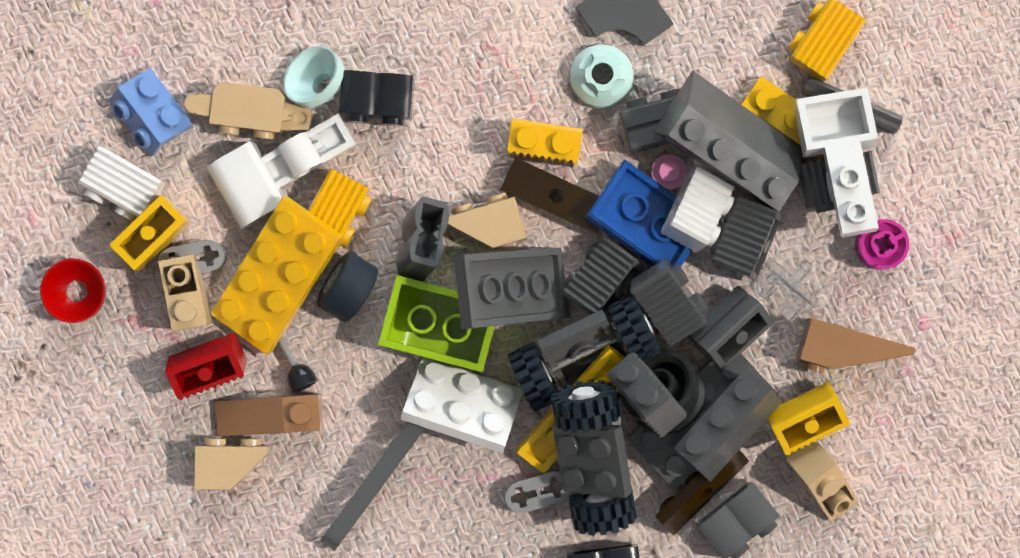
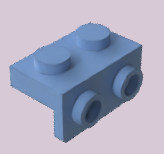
[109,68,193,156]

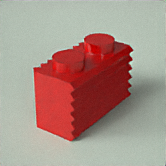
[165,332,247,401]

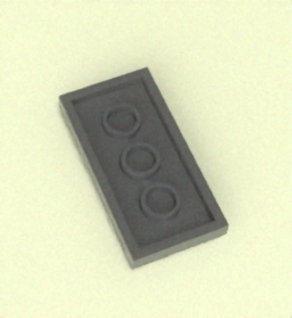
[453,247,569,329]
[626,354,779,491]

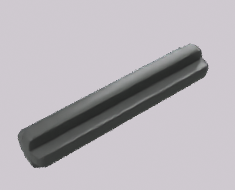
[801,77,903,134]

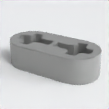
[158,240,226,274]
[505,470,570,513]

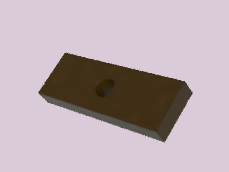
[500,157,600,234]
[655,450,749,536]

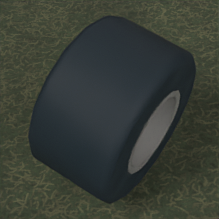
[317,252,378,322]

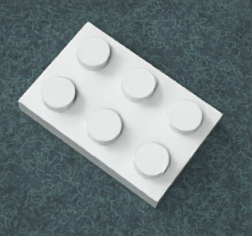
[401,357,523,454]

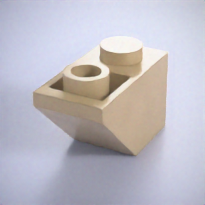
[448,193,527,249]
[158,254,213,332]
[194,438,271,490]
[786,441,859,522]

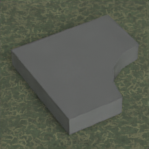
[575,0,674,46]

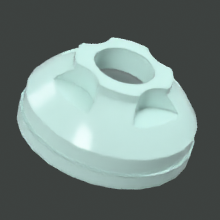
[569,44,633,109]
[284,46,344,108]

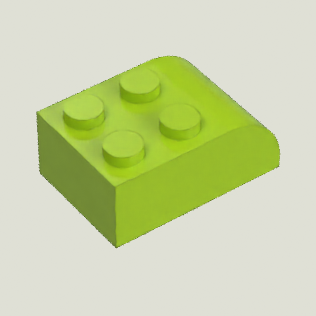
[378,275,495,373]

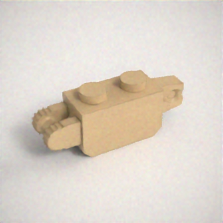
[183,82,312,141]

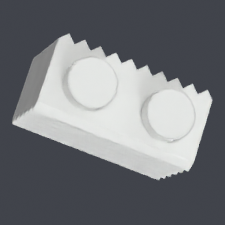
[78,146,166,222]
[661,165,735,252]

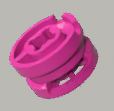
[855,219,909,270]

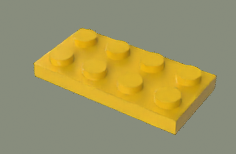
[211,196,344,355]

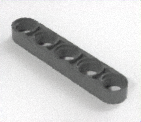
[320,422,425,551]

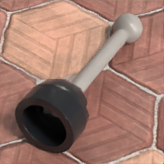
[278,336,318,394]

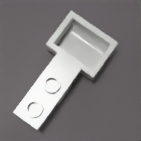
[795,87,878,237]
[207,114,357,230]

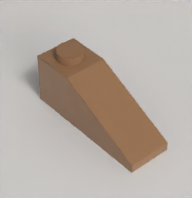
[796,318,915,374]
[215,393,324,437]

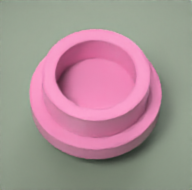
[651,154,687,190]

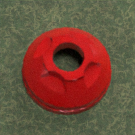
[40,258,106,323]

